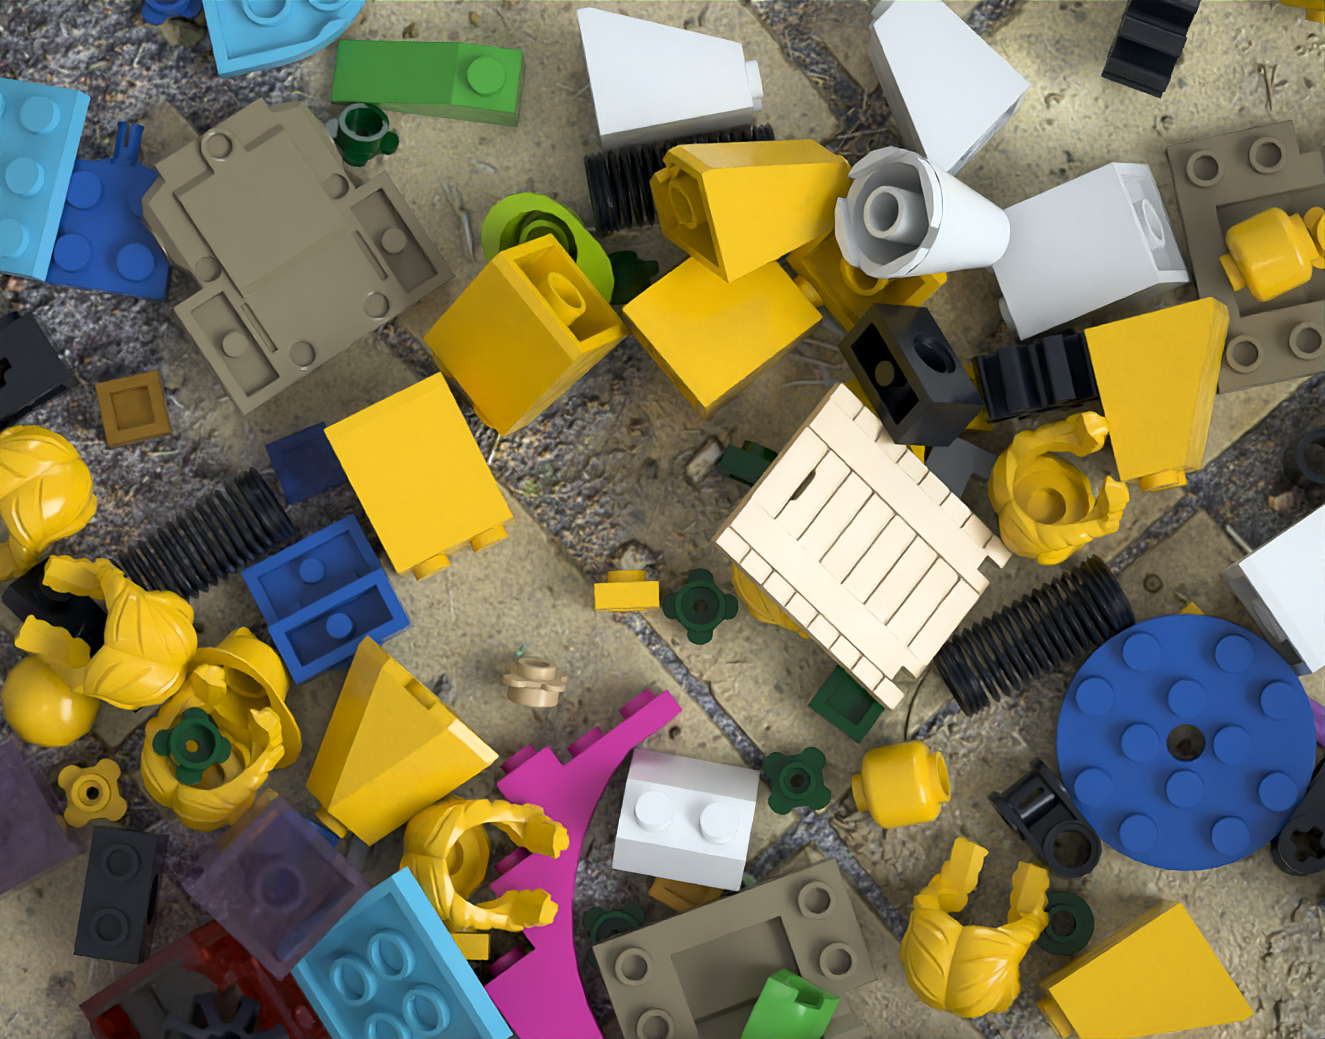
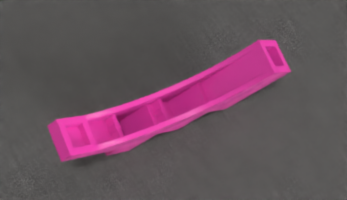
[484,688,683,1039]

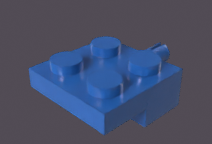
[39,122,173,303]
[240,513,415,686]

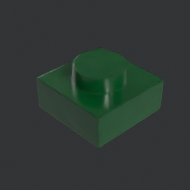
[718,440,778,488]
[807,664,885,744]

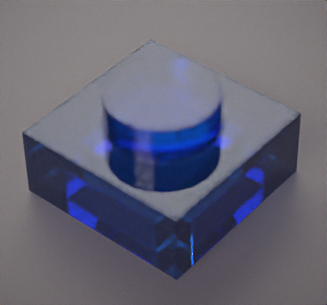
[265,421,350,506]

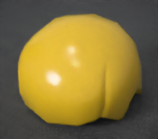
[0,654,101,748]

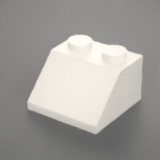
[612,748,760,892]

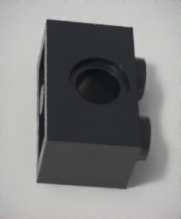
[837,303,986,447]
[73,826,169,965]

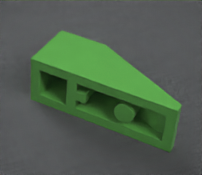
[330,40,526,127]

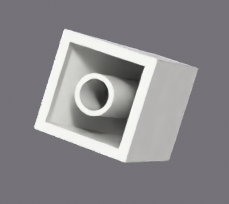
[867,0,1031,177]
[576,7,763,158]
[985,162,1194,341]
[1220,502,1325,677]

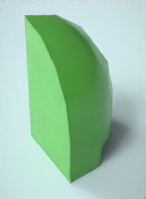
[741,968,841,1039]

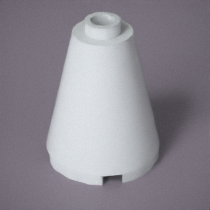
[835,146,1010,279]

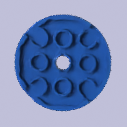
[1056,613,1317,871]

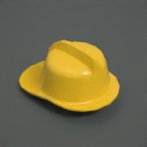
[188,626,302,769]

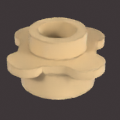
[502,658,568,707]

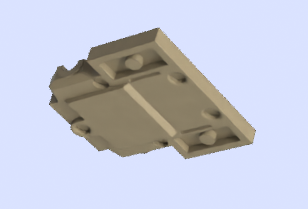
[140,97,456,417]
[1166,120,1325,395]
[590,856,878,1039]

